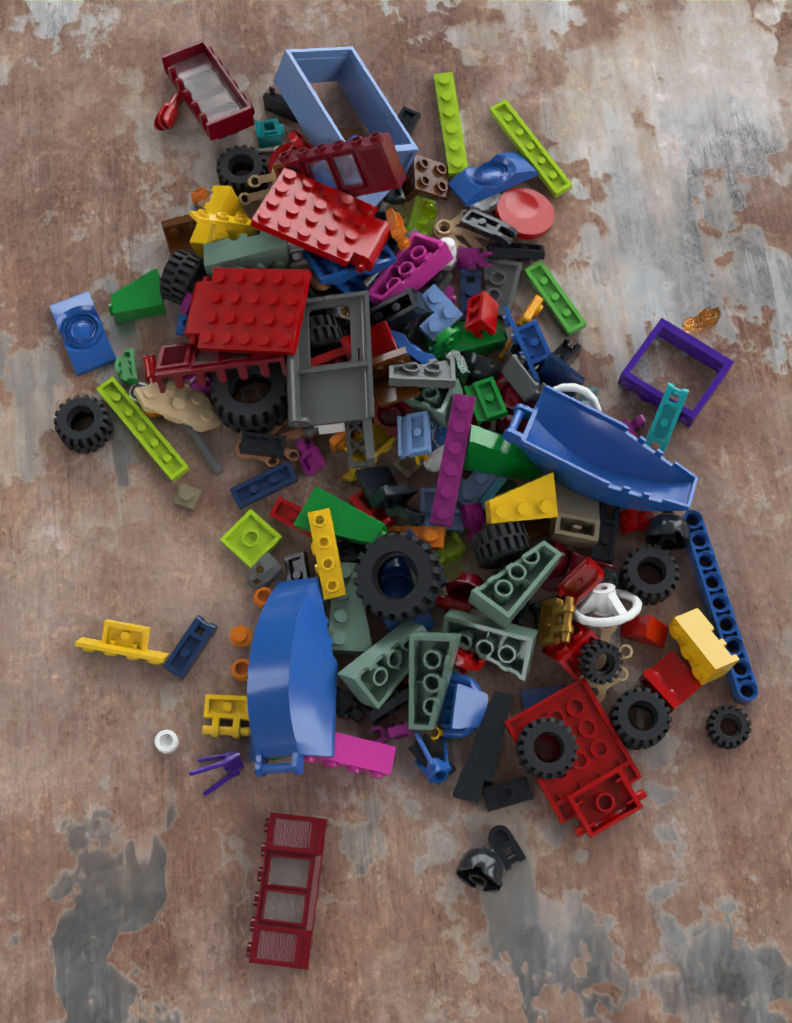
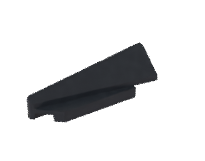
[453,691,513,806]

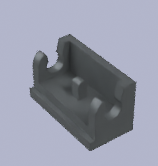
[502,354,546,402]

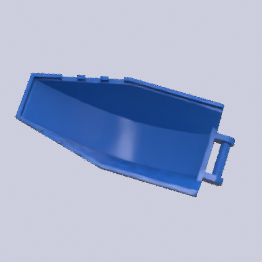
[503,385,698,511]
[247,577,337,777]

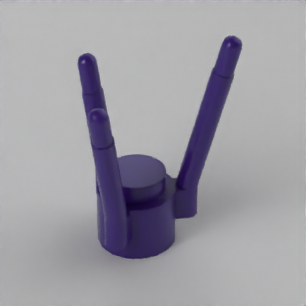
[189,751,244,796]

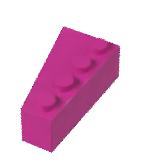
[369,231,454,307]
[304,732,396,779]

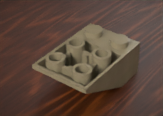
[548,482,600,550]

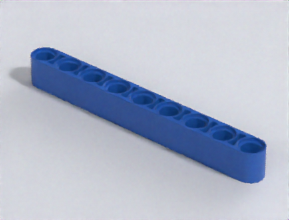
[682,510,759,705]

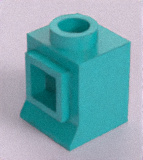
[254,118,285,149]

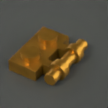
[536,596,576,647]

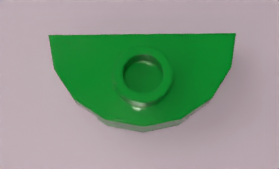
[427,326,463,356]
[114,348,139,385]

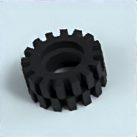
[577,639,623,685]
[705,705,751,750]

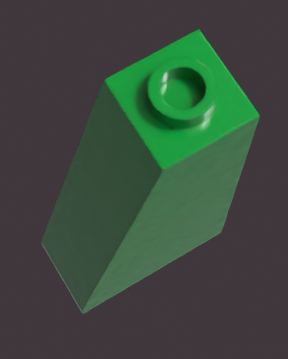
[420,321,508,362]
[463,425,544,481]
[293,486,388,545]

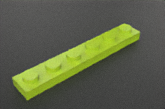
[433,72,468,178]
[489,99,573,198]
[96,376,190,482]

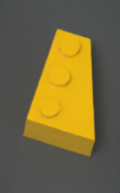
[189,185,249,258]
[485,472,558,524]
[669,608,740,685]

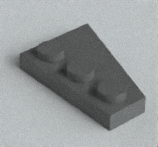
[484,258,523,320]
[389,356,456,389]

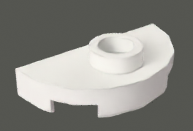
[470,193,501,213]

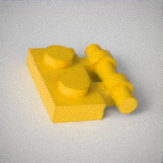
[202,694,250,738]

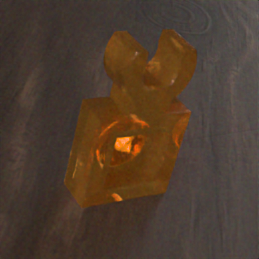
[682,307,721,332]

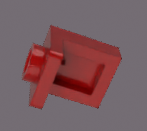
[619,509,654,534]

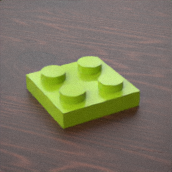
[220,509,283,569]

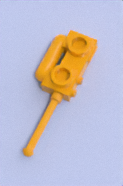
[498,295,543,359]

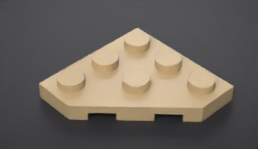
[135,375,221,433]

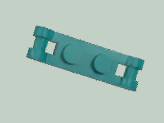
[645,383,690,456]

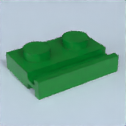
[463,376,508,426]

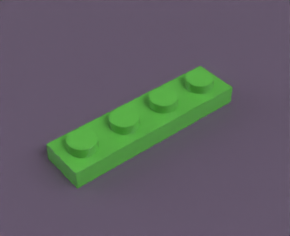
[524,260,587,337]

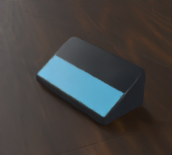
[477,475,517,517]

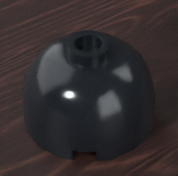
[460,351,504,386]
[645,511,691,550]
[456,846,506,893]

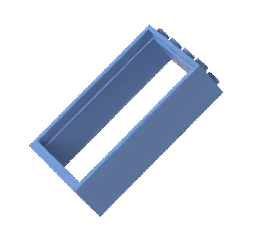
[274,46,419,185]

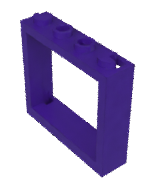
[618,318,734,427]

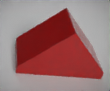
[619,615,669,649]

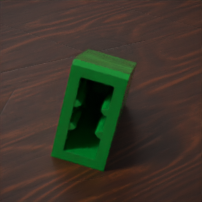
[108,269,166,323]

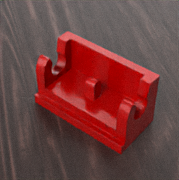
[465,290,499,339]
[348,489,395,527]
[556,556,605,606]

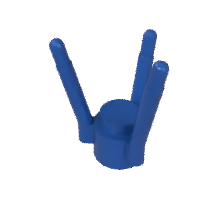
[414,732,452,783]

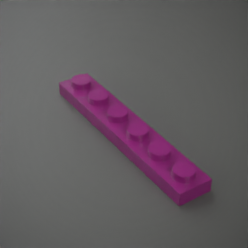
[429,393,476,528]

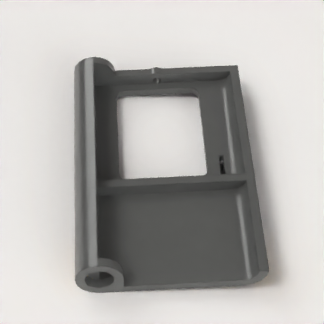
[286,290,375,428]

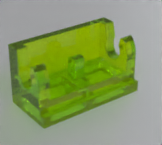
[407,195,438,237]
[434,531,466,566]

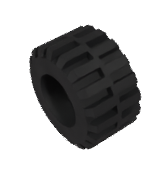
[216,145,269,202]
[160,250,207,306]
[309,315,344,358]
[54,394,113,454]
[471,521,532,569]
[619,544,680,606]
[609,687,672,750]
[515,717,578,779]

